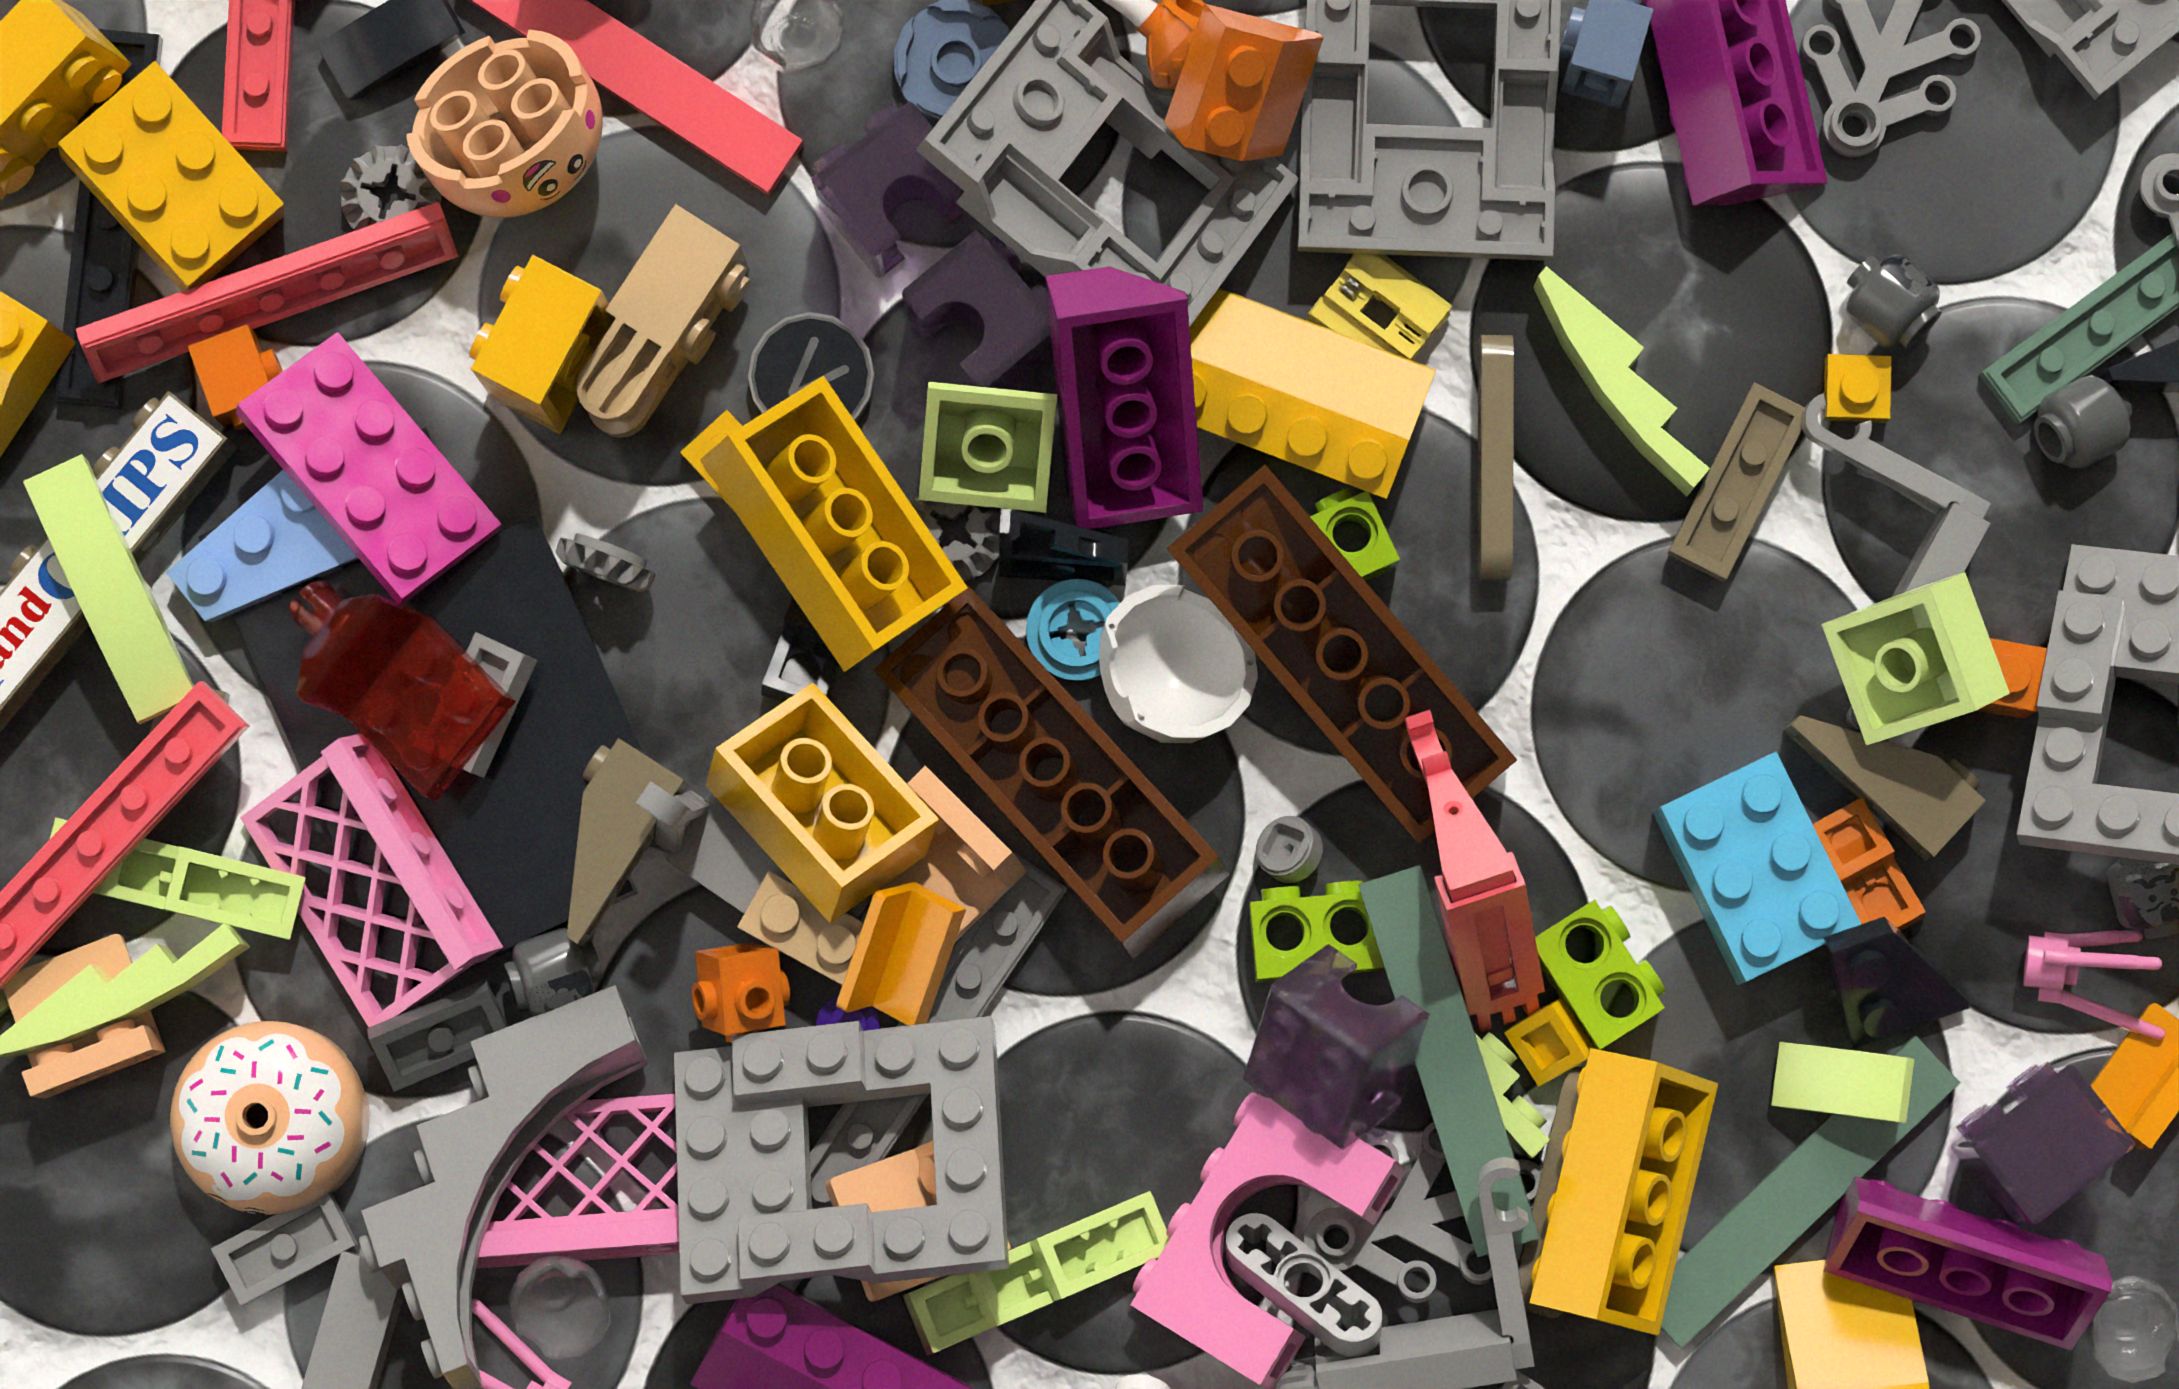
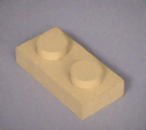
[737,871,864,985]

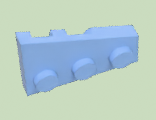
[166,470,359,622]

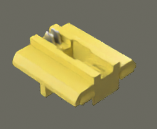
[1306,253,1453,360]

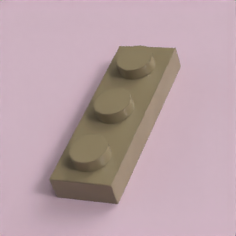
[1667,382,1805,583]

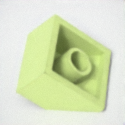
[918,382,1057,513]
[1822,572,2010,746]

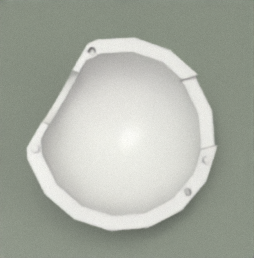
[1099,585,1258,743]

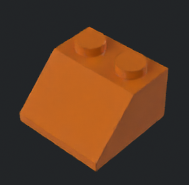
[1164,3,1324,162]

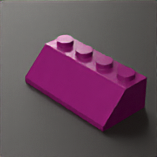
[1643,0,1828,206]
[1045,266,1203,529]
[1823,1176,2113,1351]
[690,1283,976,1389]

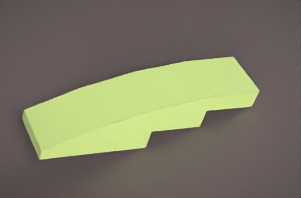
[1533,266,1710,497]
[23,454,194,725]
[50,817,306,940]
[0,923,250,1058]
[902,1191,1170,1356]

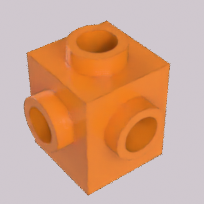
[692,942,790,1043]

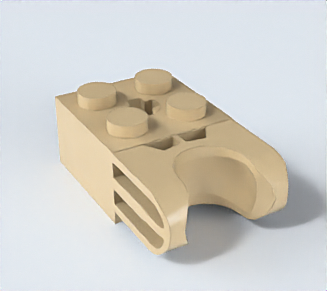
[576,204,751,438]

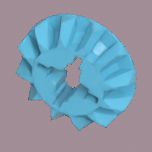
[1026,579,1120,681]

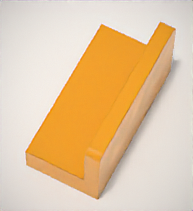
[836,882,966,1025]
[2078,1003,2179,1150]

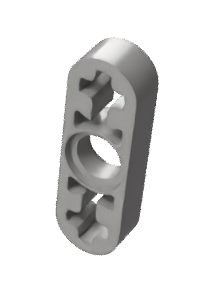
[1226,1213,1382,1357]

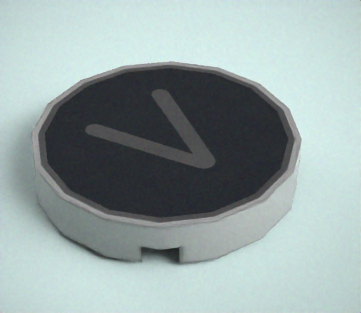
[748,312,875,422]

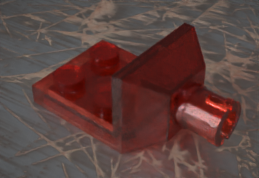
[289,581,516,801]

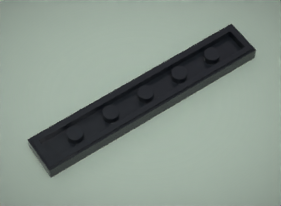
[55,29,163,409]

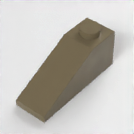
[1783,715,1986,861]
[567,738,689,947]

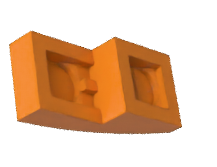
[1812,797,1926,931]

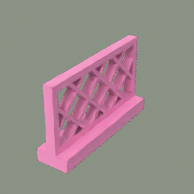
[240,731,503,1027]
[476,1094,680,1269]

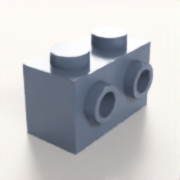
[1559,0,1653,109]

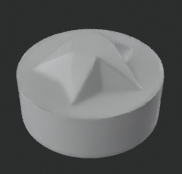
[1256,816,1323,883]

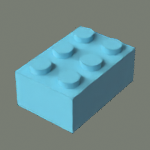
[1653,751,1861,985]

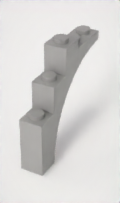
[359,985,648,1389]

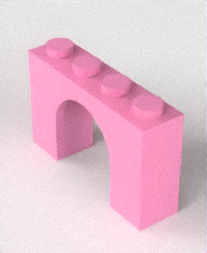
[1130,1083,1407,1389]

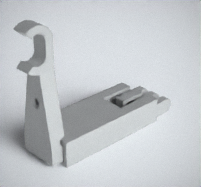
[1801,393,1991,730]
[636,781,870,923]
[1275,1157,1535,1389]

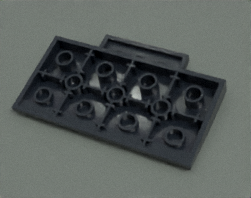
[199,427,642,990]

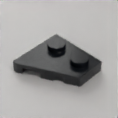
[999,508,1129,586]
[1823,916,1969,1049]

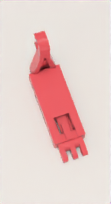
[1405,710,1545,1033]

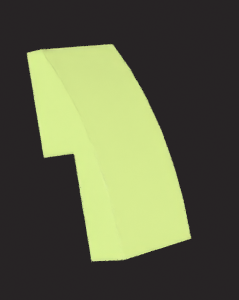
[1475,1032,1550,1159]
[1771,1042,1915,1123]

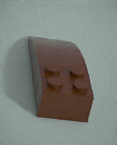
[1166,464,1517,844]
[873,585,1229,960]

